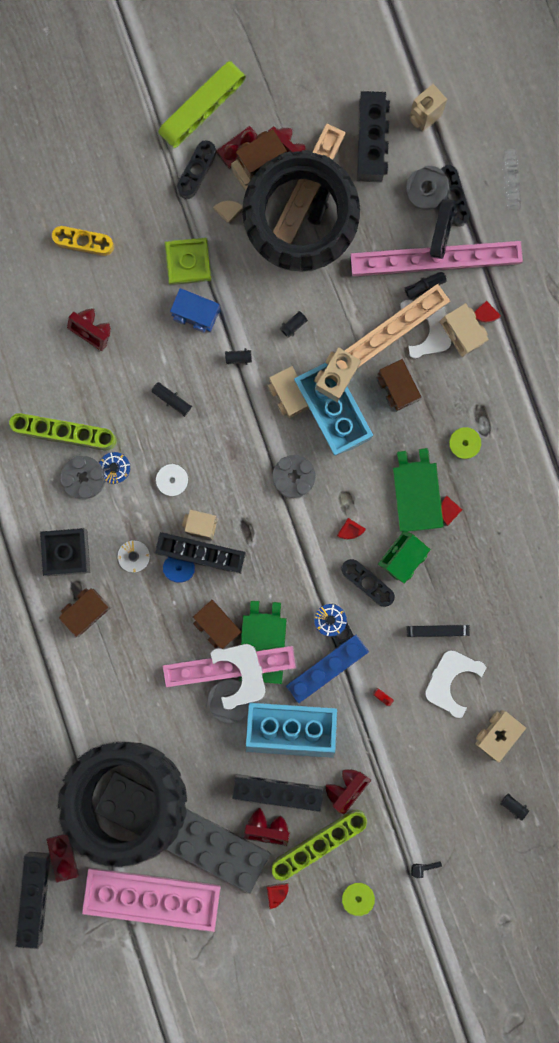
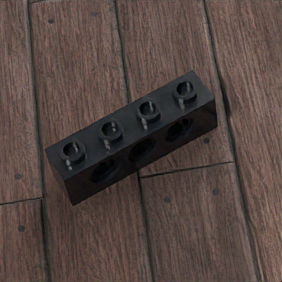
[357,91,390,182]
[155,532,246,574]
[232,774,324,812]
[15,852,50,949]

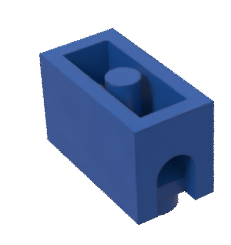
[170,288,221,333]

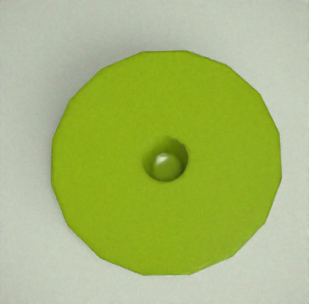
[449,427,481,459]
[342,883,375,916]

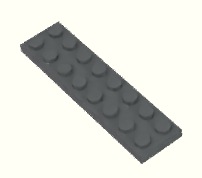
[94,771,271,894]

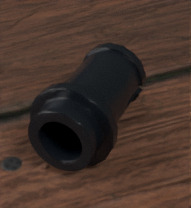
[280,311,308,338]
[225,348,252,365]
[500,793,529,821]

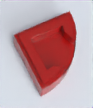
[475,301,501,322]
[441,495,462,526]
[337,518,366,540]
[373,688,394,706]
[267,883,289,909]

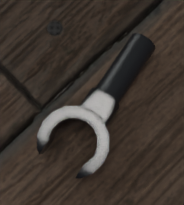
[411,861,442,878]

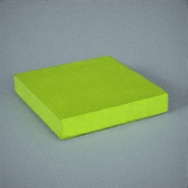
[165,237,212,285]

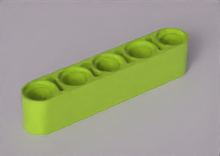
[158,61,246,148]
[9,413,117,451]
[272,809,367,881]

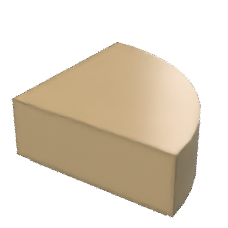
[213,201,243,223]

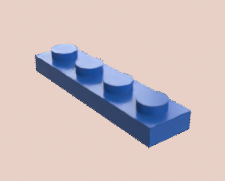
[286,634,369,703]

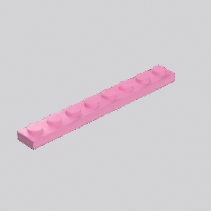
[350,241,523,277]

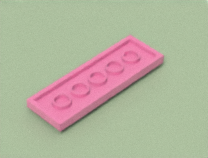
[82,868,221,932]

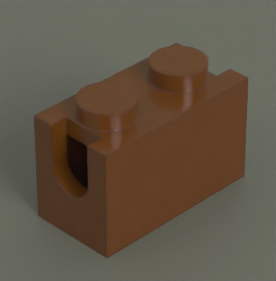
[236,129,287,180]
[376,359,421,412]
[59,588,111,637]
[193,599,241,649]

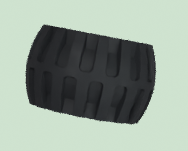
[242,150,360,272]

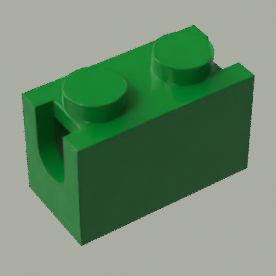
[378,530,431,584]

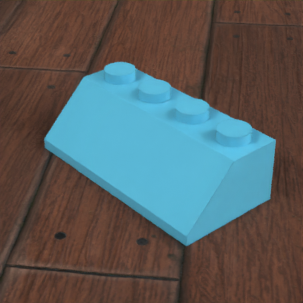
[294,363,374,456]
[246,703,337,758]

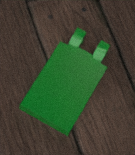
[393,448,444,533]
[239,601,287,684]

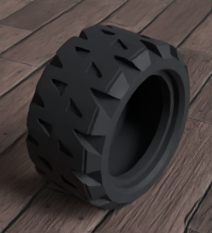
[57,742,187,868]

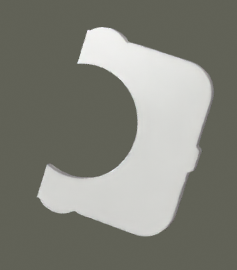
[400,300,451,359]
[211,644,265,709]
[425,651,487,718]

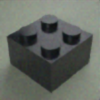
[40,528,90,577]

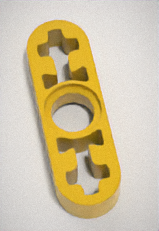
[52,226,114,256]

